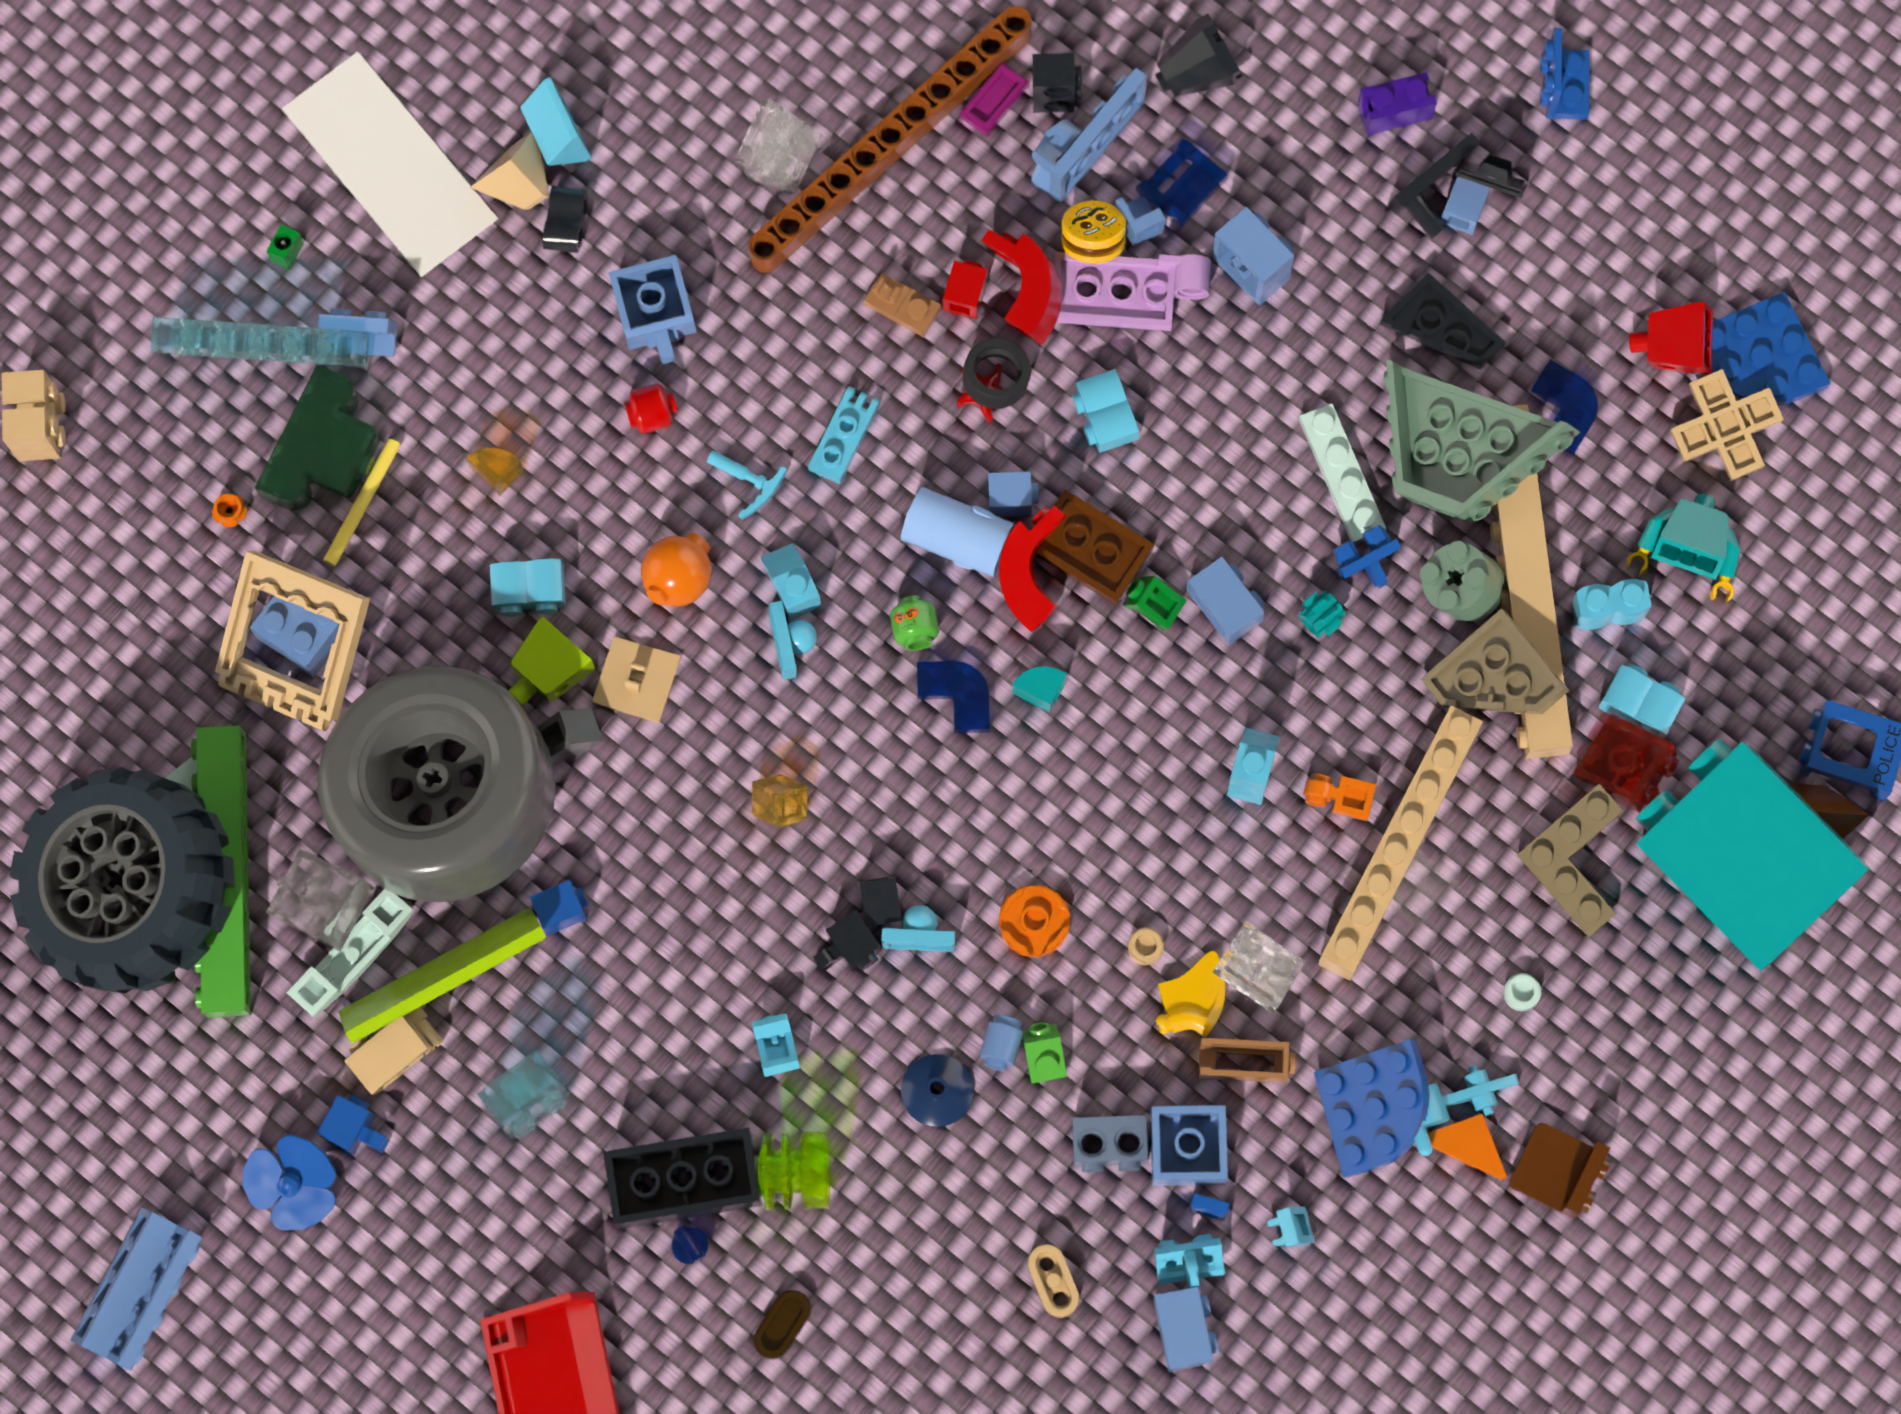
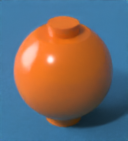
[641,533,712,607]

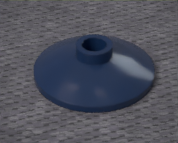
[901,1054,974,1127]

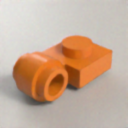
[1303,774,1376,821]

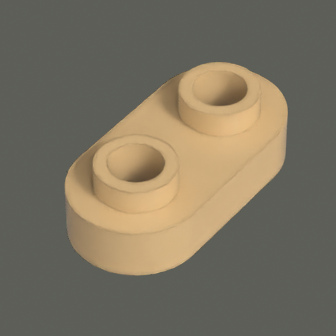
[1028,1245,1079,1318]

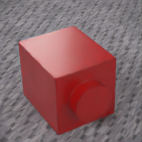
[943,260,988,319]

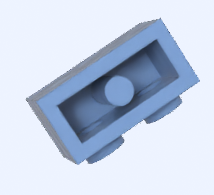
[1186,557,1265,646]
[1153,1286,1219,1372]

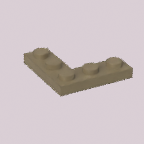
[1517,784,1624,937]

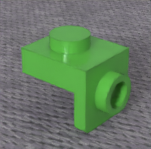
[1022,1023,1067,1084]

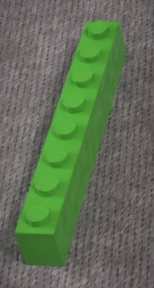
[191,725,251,1018]

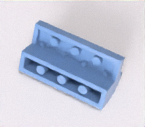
[70,1207,202,1371]

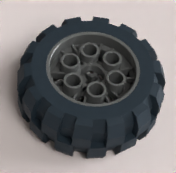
[10,767,235,994]

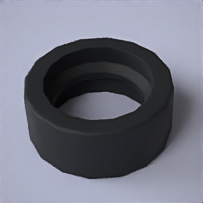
[963,338,1031,409]

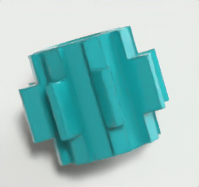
[1298,590,1346,638]

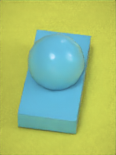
[768,601,817,680]
[881,905,955,952]

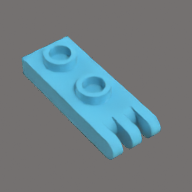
[808,386,881,484]

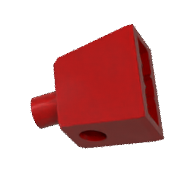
[1629,302,1713,376]

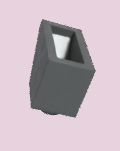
[537,708,603,765]

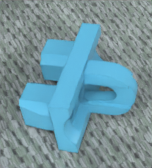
[1154,1234,1225,1288]

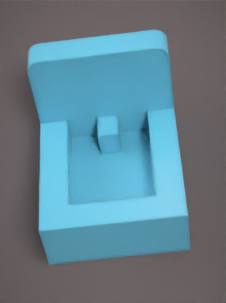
[752,1014,800,1077]

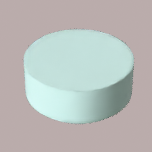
[1503,973,1541,1011]

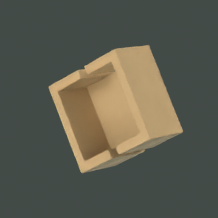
[2,370,66,461]

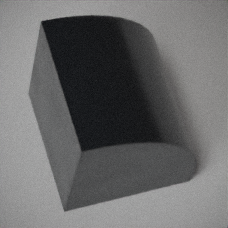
[859,876,902,926]

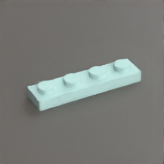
[1299,404,1387,545]

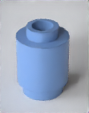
[979,1014,1023,1071]

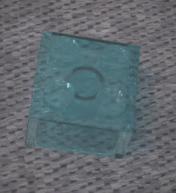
[477,1049,570,1140]

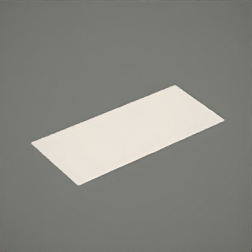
[282,52,498,277]

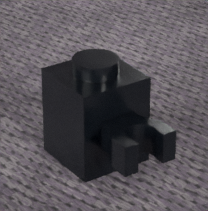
[813,910,881,973]

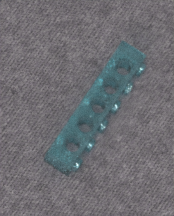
[150,317,369,368]

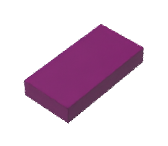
[960,63,1029,137]

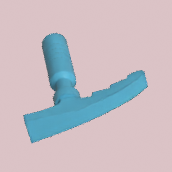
[707,450,788,520]

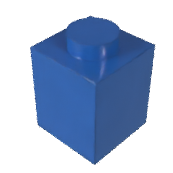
[530,880,589,936]

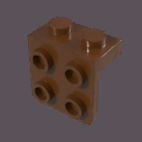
[1509,1123,1612,1220]

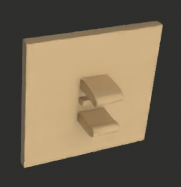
[592,636,681,723]

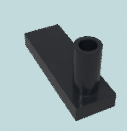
[1388,133,1481,239]

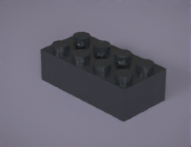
[603,1128,763,1230]

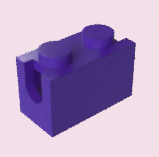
[1357,72,1437,136]

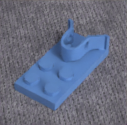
[1032,68,1147,204]

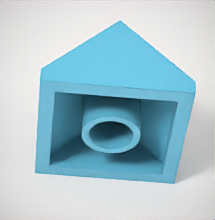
[520,77,592,166]

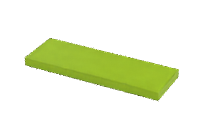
[338,907,546,1043]

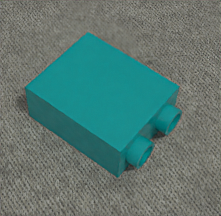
[1635,738,1871,971]

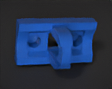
[1333,525,1401,588]

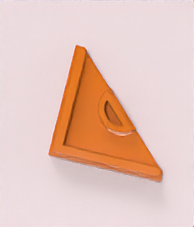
[1428,1114,1507,1181]

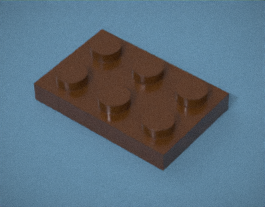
[1035,489,1154,605]

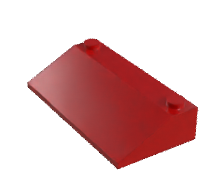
[480,1291,619,1414]

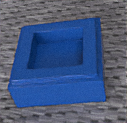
[1189,1193,1230,1221]

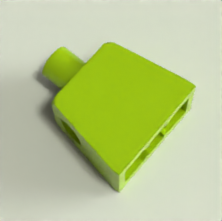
[508,616,595,706]

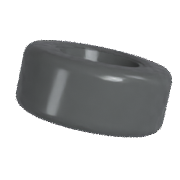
[318,666,556,902]

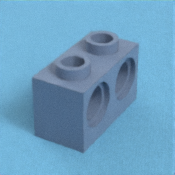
[1072,1115,1148,1173]

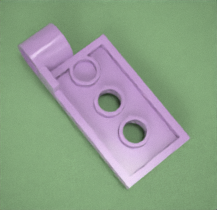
[1054,252,1211,331]

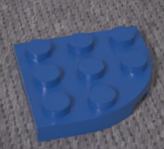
[1711,292,1831,406]
[1314,1039,1429,1178]

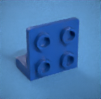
[1540,28,1589,120]

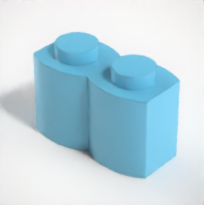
[1071,369,1139,453]
[490,559,566,617]
[1571,579,1652,630]
[1598,664,1686,741]

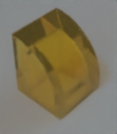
[466,448,524,496]

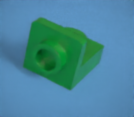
[1123,576,1186,630]

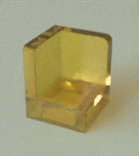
[752,774,807,828]

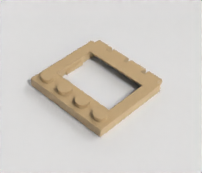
[215,550,370,731]

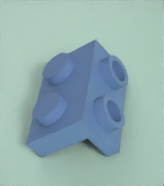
[318,309,398,357]

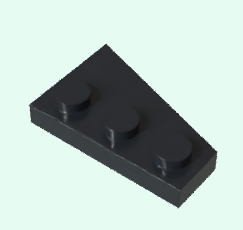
[1380,272,1506,370]

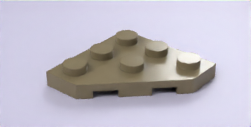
[1421,609,1569,714]

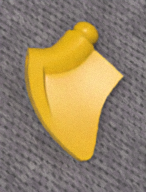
[1155,951,1225,1037]

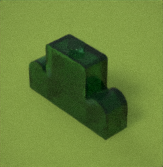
[255,365,380,511]

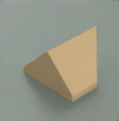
[470,132,549,210]

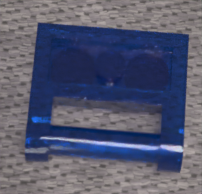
[1135,138,1228,228]

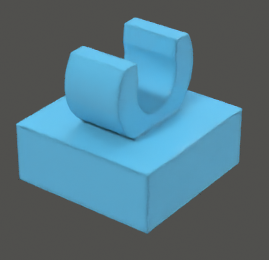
[1267,1207,1315,1247]

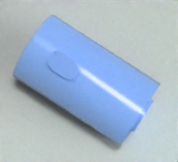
[901,487,1015,577]

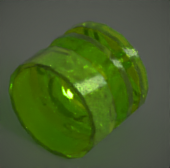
[758,1131,830,1211]

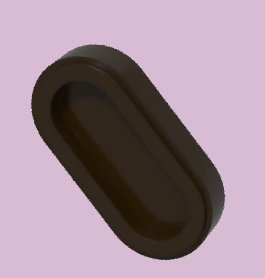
[754,1290,811,1360]

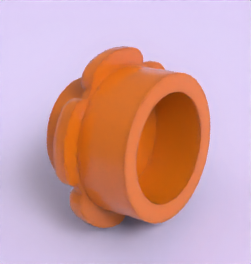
[212,494,247,528]

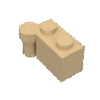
[344,1007,444,1095]

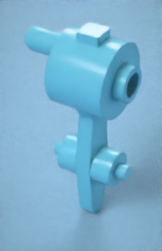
[1414,1065,1520,1156]

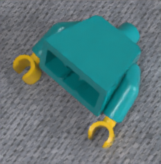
[1627,494,1741,603]

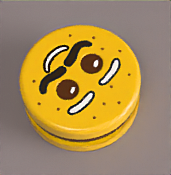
[1061,200,1126,264]

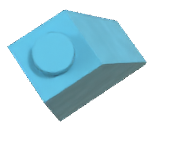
[1227,727,1280,805]

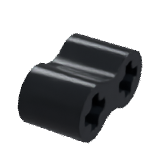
[543,186,588,253]

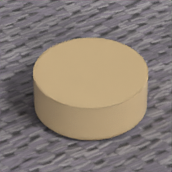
[1128,927,1164,965]

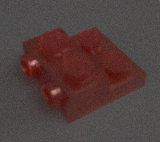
[1573,714,1678,813]

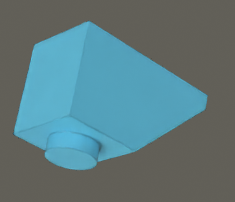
[760,543,822,621]

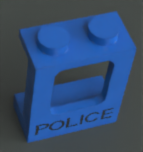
[1798,700,1901,801]

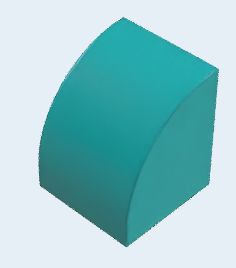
[1012,666,1067,713]

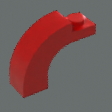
[981,229,1062,346]
[999,505,1068,632]

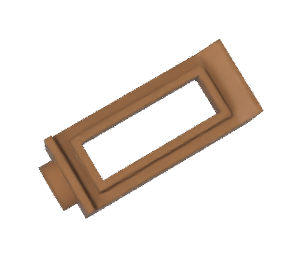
[1198,1038,1296,1084]

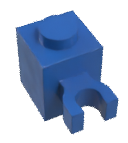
[317,1094,390,1155]

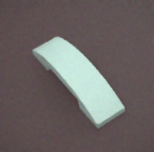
[287,889,414,1018]

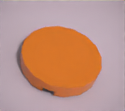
[998,885,1071,958]

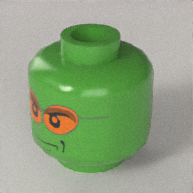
[890,595,939,651]

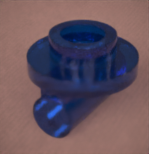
[671,1225,709,1265]

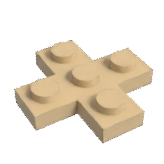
[1670,369,1784,481]

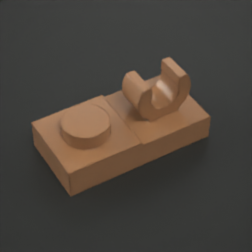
[864,272,942,338]

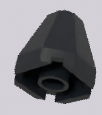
[1154,13,1244,97]

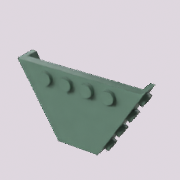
[1384,359,1580,524]

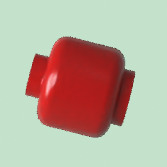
[624,384,678,434]

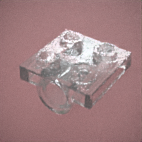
[734,99,823,195]
[1213,921,1305,1013]

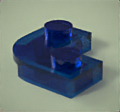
[1531,359,1598,455]
[917,661,990,733]

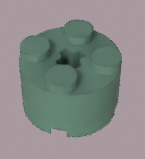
[1420,541,1504,622]

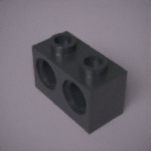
[1032,53,1082,113]

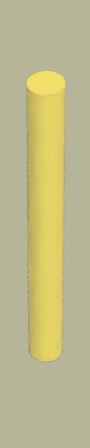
[323,438,401,567]

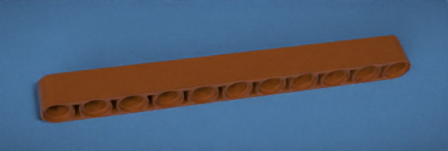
[748,6,1031,273]

